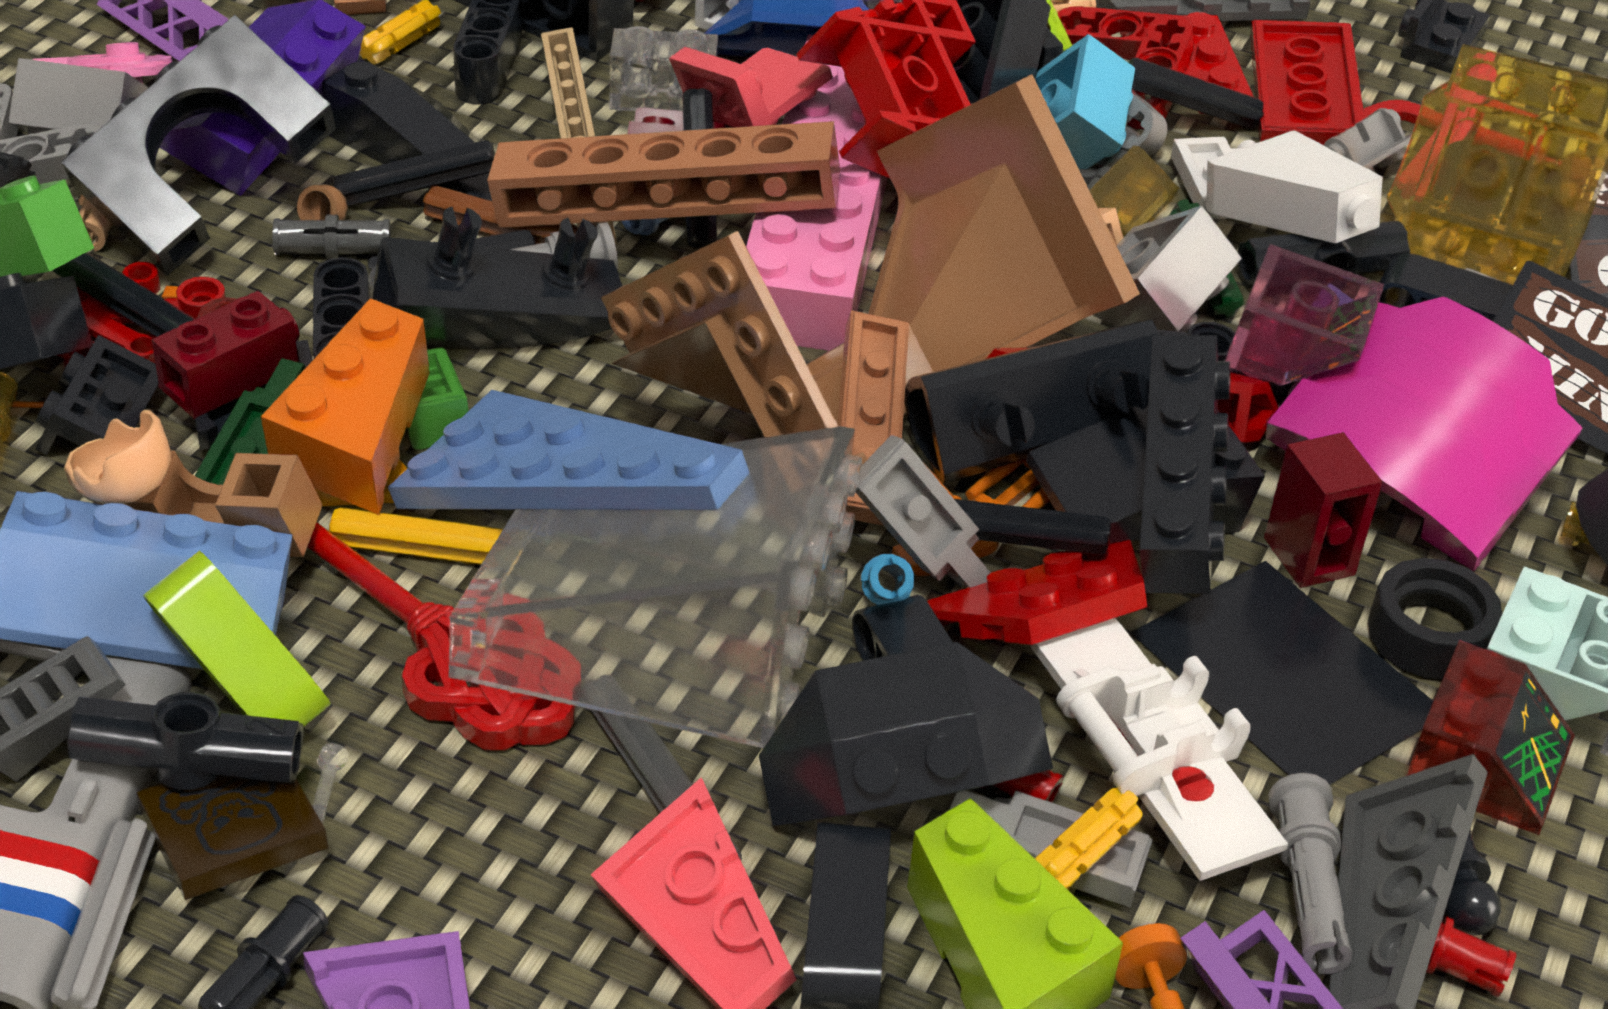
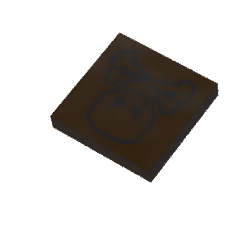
[136,776,329,900]

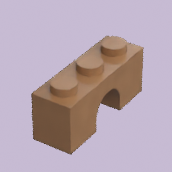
[93,451,322,557]

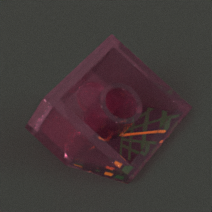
[1225,244,1384,385]

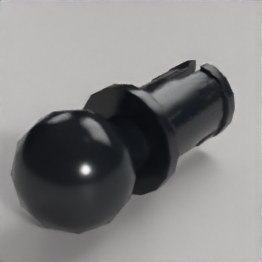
[1444,828,1502,936]

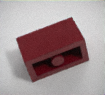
[1264,432,1383,588]

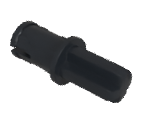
[198,895,329,1009]

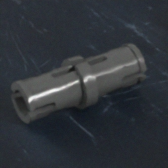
[273,214,391,260]

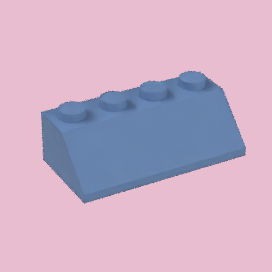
[0,491,293,669]

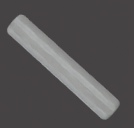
[50,818,155,1009]

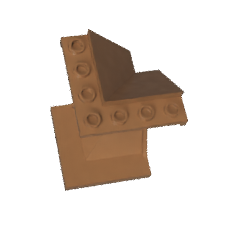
[601,74,1140,498]

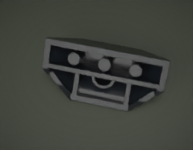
[759,642,1053,826]

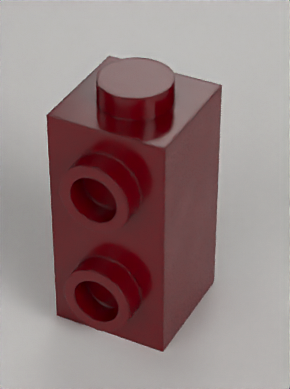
[152,291,300,419]

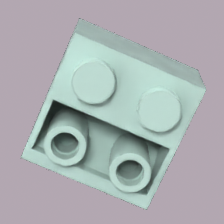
[1468,566,1608,724]

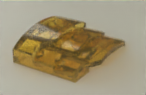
[1386,44,1608,285]

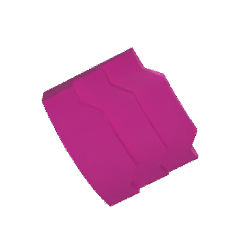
[1266,296,1582,572]

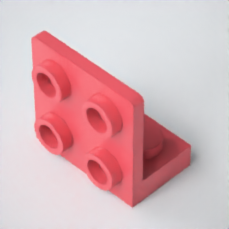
[669,47,833,127]

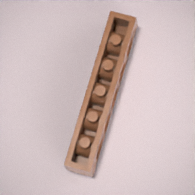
[487,121,840,228]

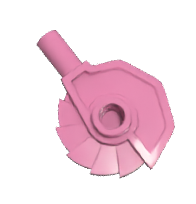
[32,42,172,83]

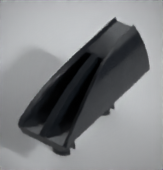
[373,207,623,350]
[904,320,1160,484]

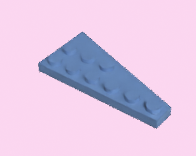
[388,390,750,510]

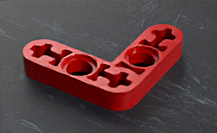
[1057,6,1194,129]

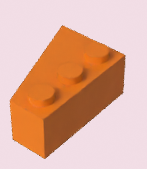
[261,298,430,515]

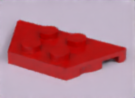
[927,540,1147,645]

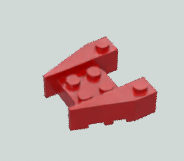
[796,0,976,178]

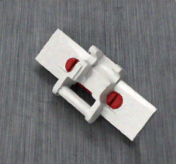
[1030,618,1288,881]

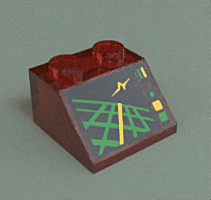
[1407,640,1575,835]

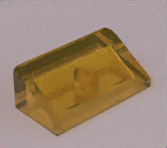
[1089,145,1179,238]

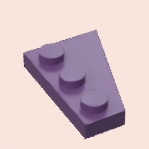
[303,931,470,1009]

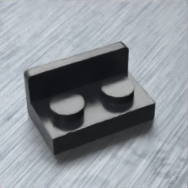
[1398,0,1490,75]
[34,335,159,455]

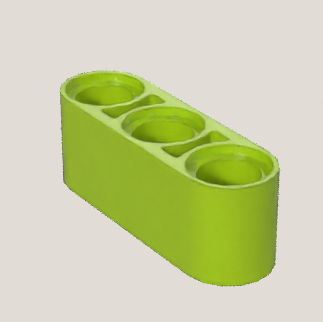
[142,550,331,727]

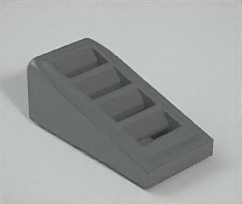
[0,636,126,782]

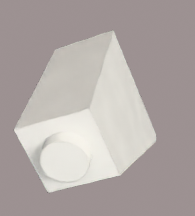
[1206,130,1383,243]

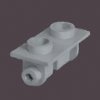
[1324,108,1422,172]

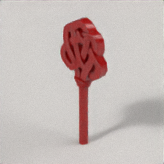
[307,522,583,750]

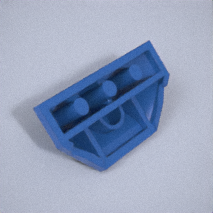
[700,0,869,58]

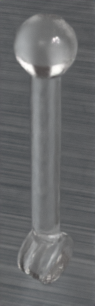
[297,743,348,865]

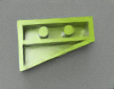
[907,798,1123,1009]

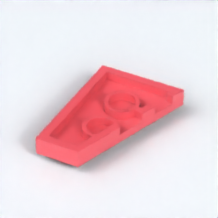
[591,777,797,1009]

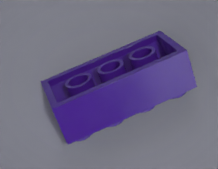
[160,0,366,196]

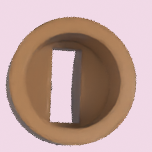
[297,184,348,220]

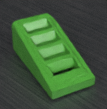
[406,347,469,450]

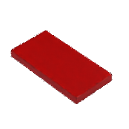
[1250,20,1365,146]

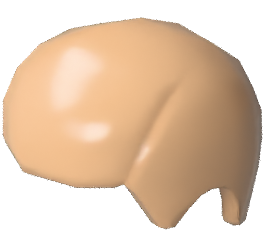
[64,410,171,504]

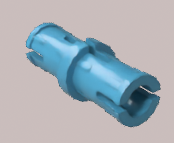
[860,554,914,605]

